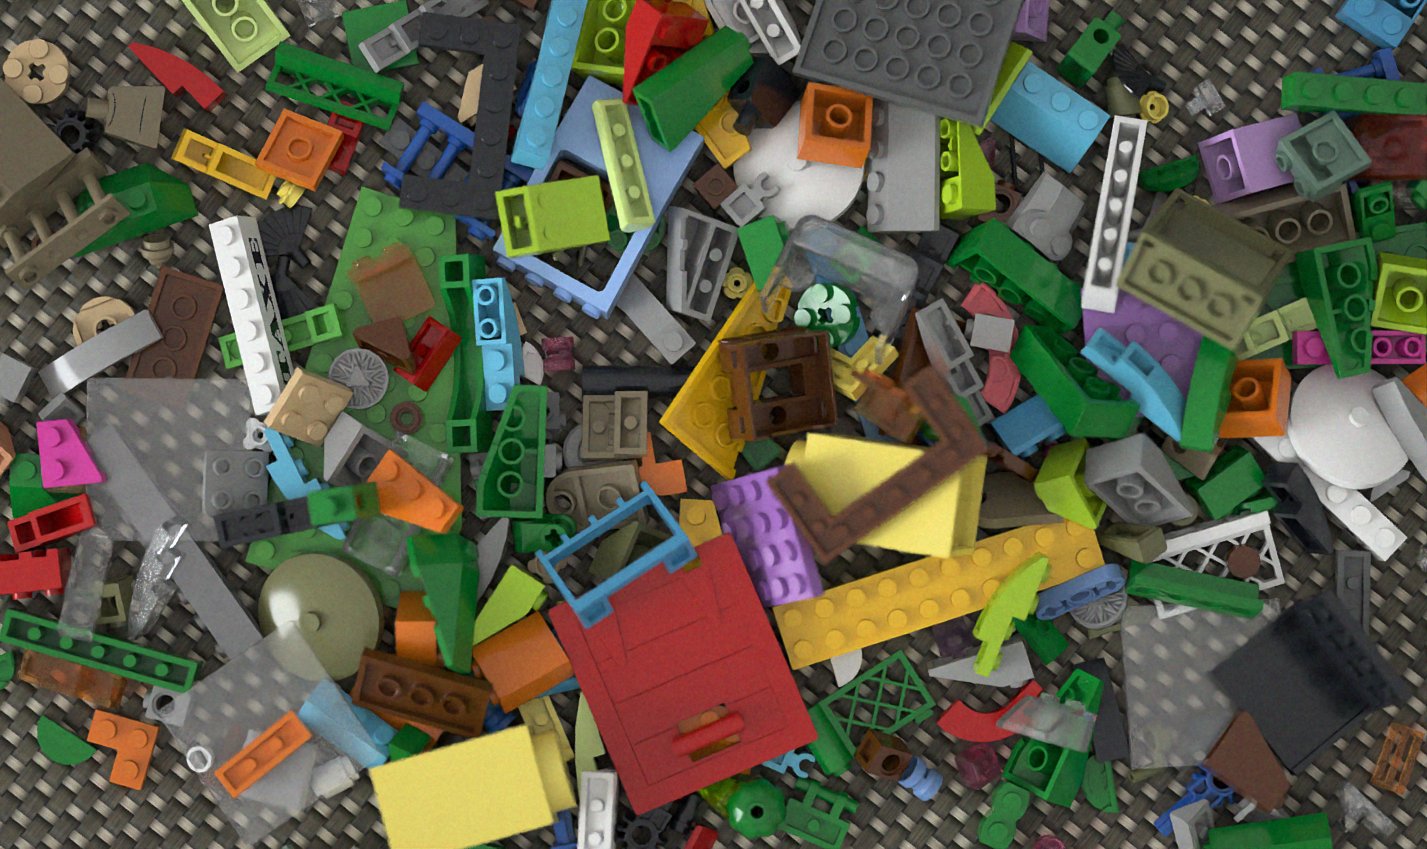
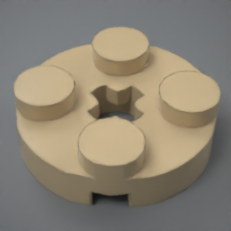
[3,39,71,105]
[73,296,136,346]

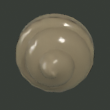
[141,234,174,269]

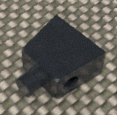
[727,53,801,136]

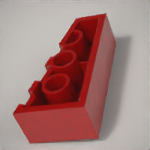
[0,547,74,600]

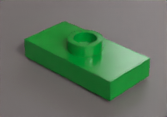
[1011,611,1070,665]

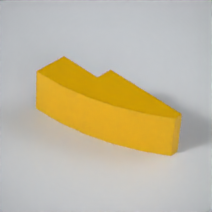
[171,129,277,200]

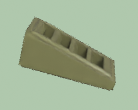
[1096,521,1167,564]

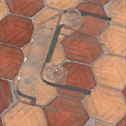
[760,215,918,366]

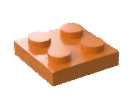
[255,108,344,192]

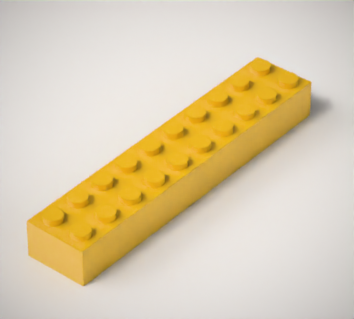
[772,517,1105,670]

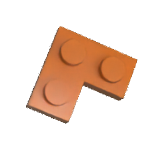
[87,709,161,790]

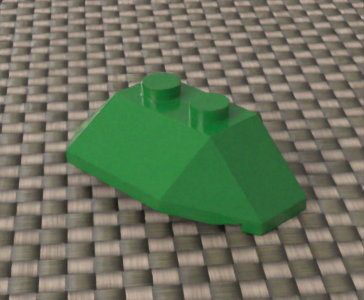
[67,162,198,258]

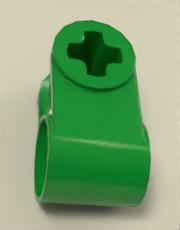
[511,513,577,553]

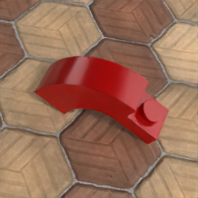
[934,679,1043,742]

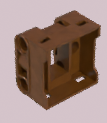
[718,326,839,442]

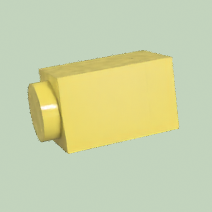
[785,433,988,558]
[370,725,576,849]

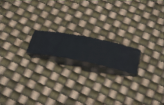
[869,222,960,354]
[214,496,351,549]

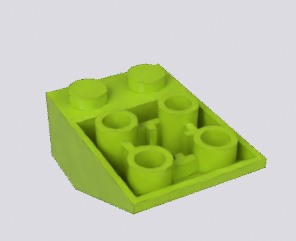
[940,117,996,220]
[495,175,611,259]

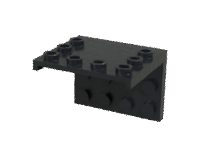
[1210,588,1414,776]

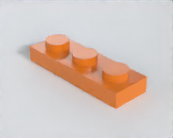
[214,710,314,799]

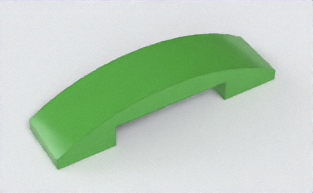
[218,303,344,369]

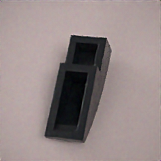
[1261,461,1334,555]
[1072,657,1131,763]

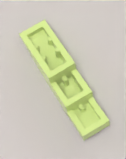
[1235,297,1318,360]
[575,691,606,799]

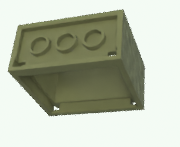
[1115,188,1294,351]

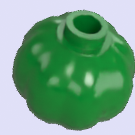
[725,777,787,839]

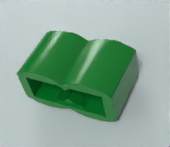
[977,779,1030,849]

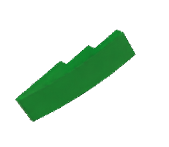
[1180,334,1238,453]

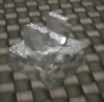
[1186,79,1226,116]

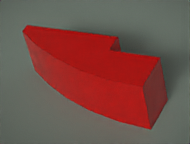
[128,42,228,113]
[7,493,97,553]

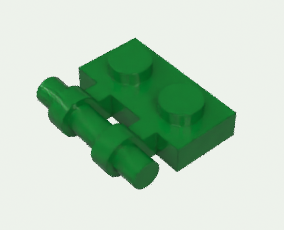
[778,776,859,849]

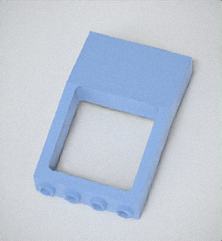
[493,75,704,320]

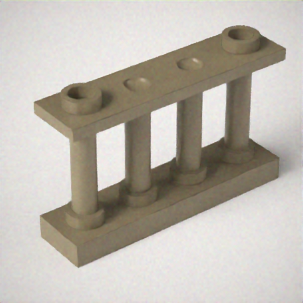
[0,147,130,291]

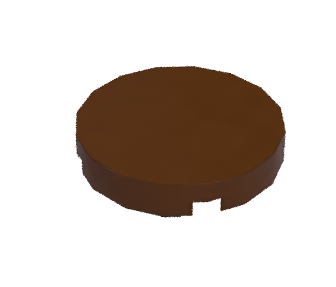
[983,439,1039,483]

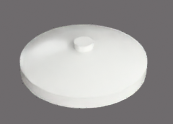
[733,101,865,232]
[1287,365,1409,489]

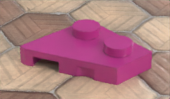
[36,418,108,488]

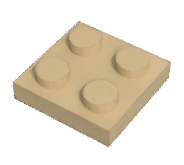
[264,367,354,447]

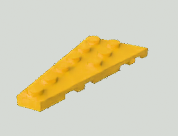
[659,272,794,480]

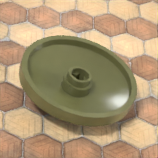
[258,551,384,682]

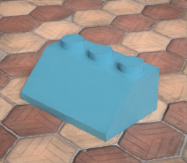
[990,61,1110,174]

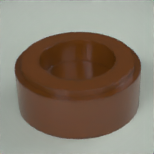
[1226,544,1260,578]

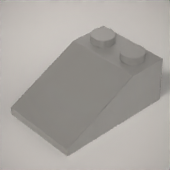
[1084,433,1194,526]

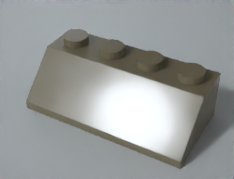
[1212,181,1356,263]

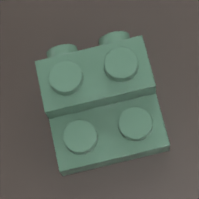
[1275,110,1372,203]

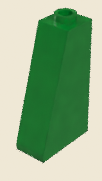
[633,25,754,152]
[1203,812,1333,849]

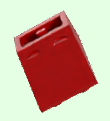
[623,0,709,105]

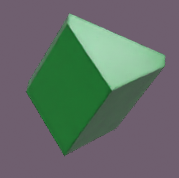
[389,723,431,763]

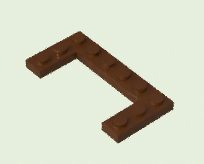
[765,365,991,564]

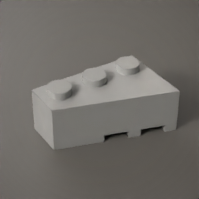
[666,205,738,322]

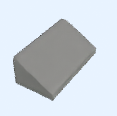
[1169,799,1215,849]

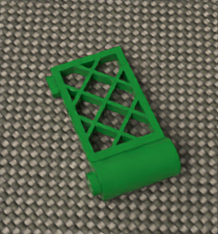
[806,649,936,778]

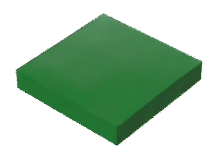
[342,0,419,73]

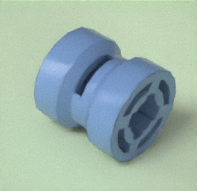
[898,756,943,801]

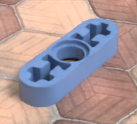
[1035,564,1126,620]

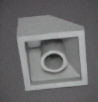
[324,411,407,487]

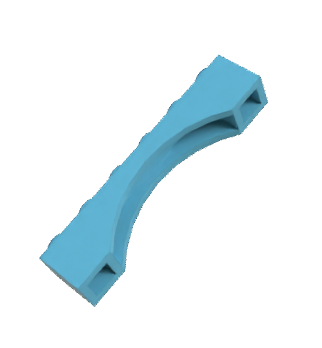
[510,0,588,170]

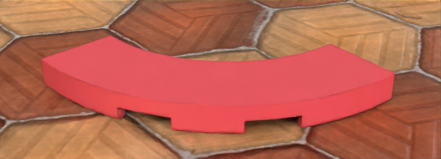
[960,281,1021,414]

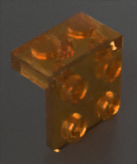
[346,242,435,323]
[850,368,925,445]

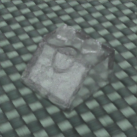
[996,692,1097,753]

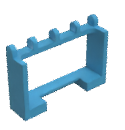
[535,480,697,630]

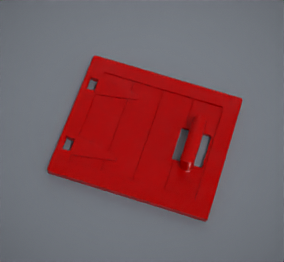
[548,533,818,815]

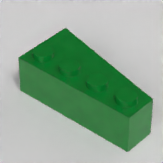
[945,218,1083,335]
[1009,325,1141,438]

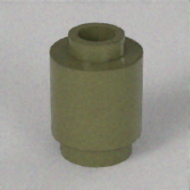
[1105,76,1142,119]

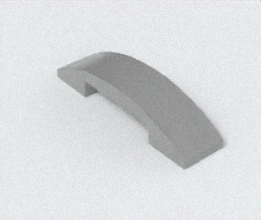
[38,309,164,399]

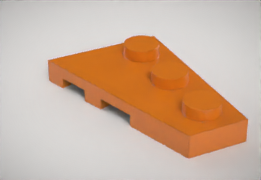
[357,449,464,534]

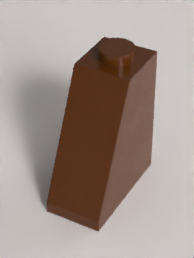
[1200,710,1290,812]

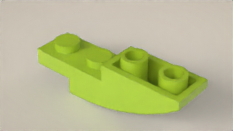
[972,552,1051,678]

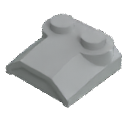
[1005,172,1087,262]

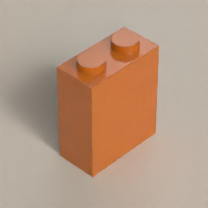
[470,611,574,714]

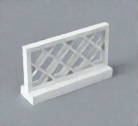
[1151,509,1285,620]
[578,766,620,849]

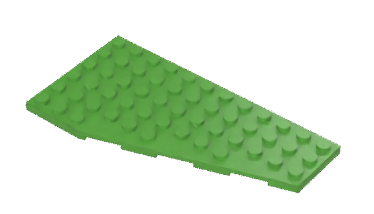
[245,187,463,609]

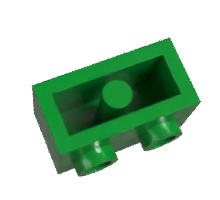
[1184,444,1264,521]

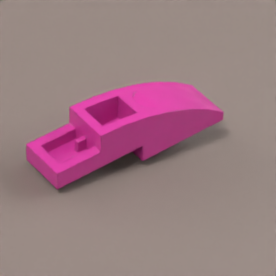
[1292,331,1426,365]

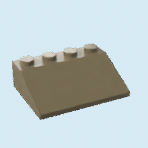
[0,77,76,227]

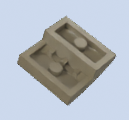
[582,391,648,462]

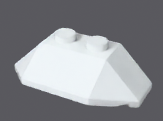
[704,0,802,66]

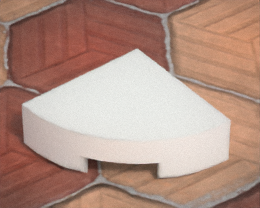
[521,341,544,385]
[830,649,862,687]

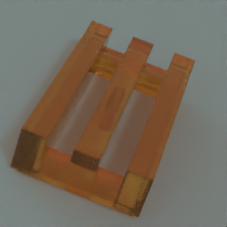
[1371,722,1425,795]

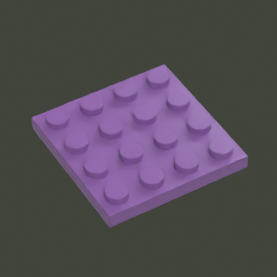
[1080,288,1203,417]
[710,464,824,608]

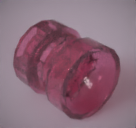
[541,337,576,372]

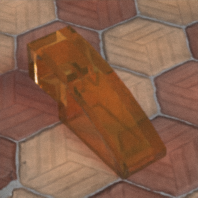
[17,649,128,708]

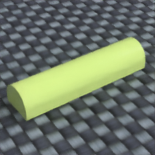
[591,98,656,232]

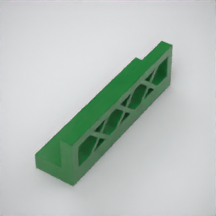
[266,41,404,131]
[1125,559,1264,620]

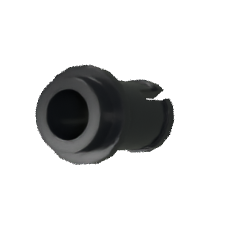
[670,793,704,835]

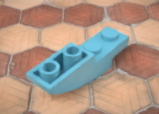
[472,278,525,411]
[1080,327,1187,442]
[263,428,351,540]

